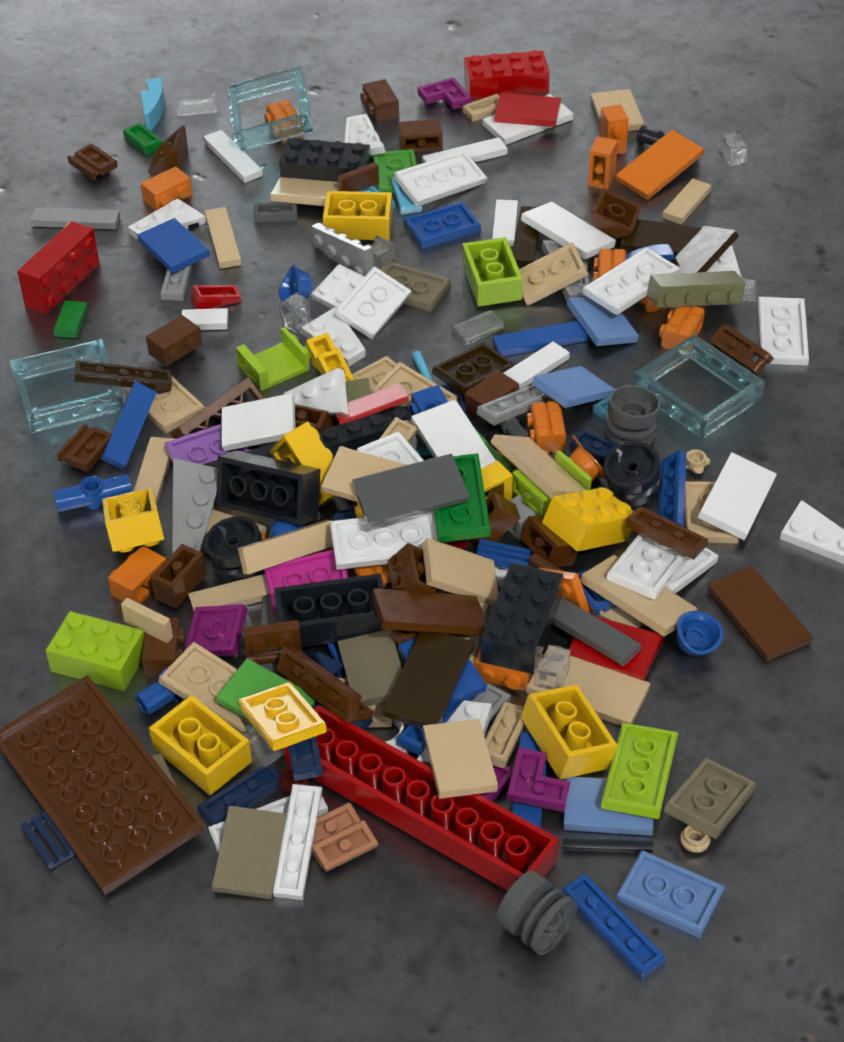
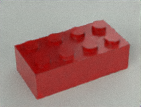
[464,50,550,100]
[17,221,100,314]

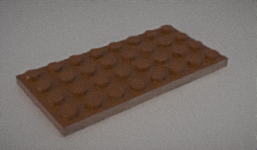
[0,675,206,895]

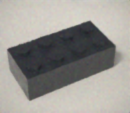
[279,138,371,182]
[216,451,321,525]
[480,563,563,674]
[274,573,386,647]

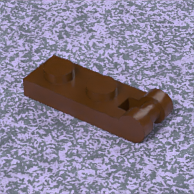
[709,323,774,377]

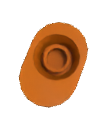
[569,435,606,482]

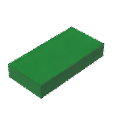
[123,123,163,154]
[53,301,88,338]

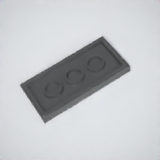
[352,453,469,528]

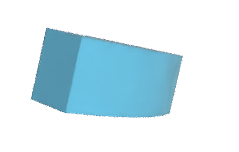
[140,78,165,131]

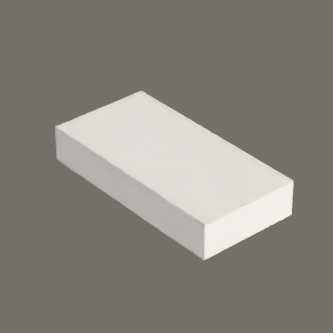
[182,308,228,330]

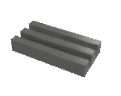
[254,202,297,223]

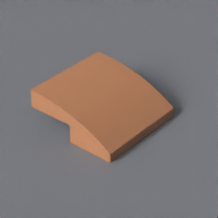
[311,802,379,872]

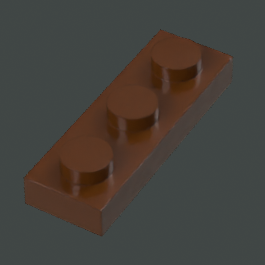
[625,506,708,560]

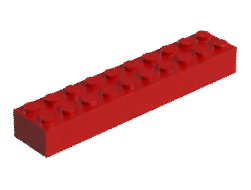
[284,705,559,891]

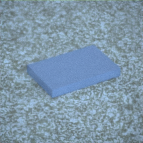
[566,297,639,346]
[532,366,615,408]
[564,777,653,836]
[616,850,725,938]

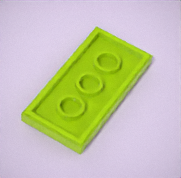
[601,723,678,819]

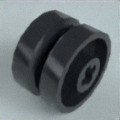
[604,441,663,506]
[204,516,264,583]

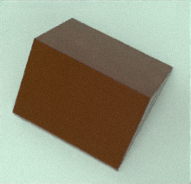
[148,125,188,175]
[591,188,642,239]

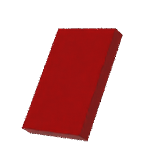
[495,93,561,127]
[567,615,663,680]

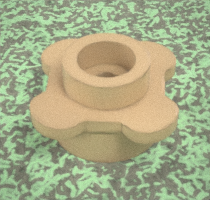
[686,449,710,474]

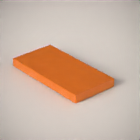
[616,130,704,200]

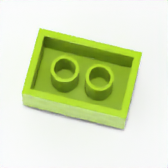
[462,237,523,307]
[46,611,144,691]

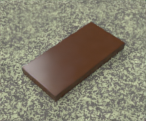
[707,565,813,662]
[371,588,487,636]

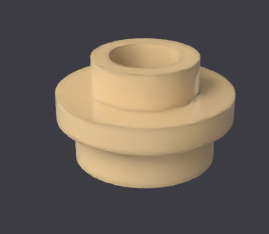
[680,825,711,853]

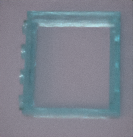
[227,65,313,151]
[633,334,765,439]
[10,339,124,433]

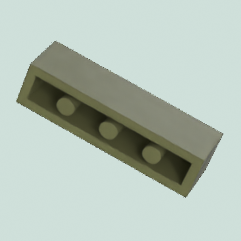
[647,271,746,308]

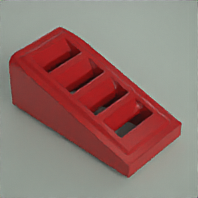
[191,285,242,309]

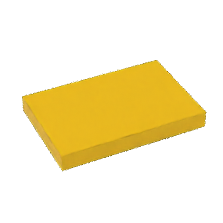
[238,682,327,751]

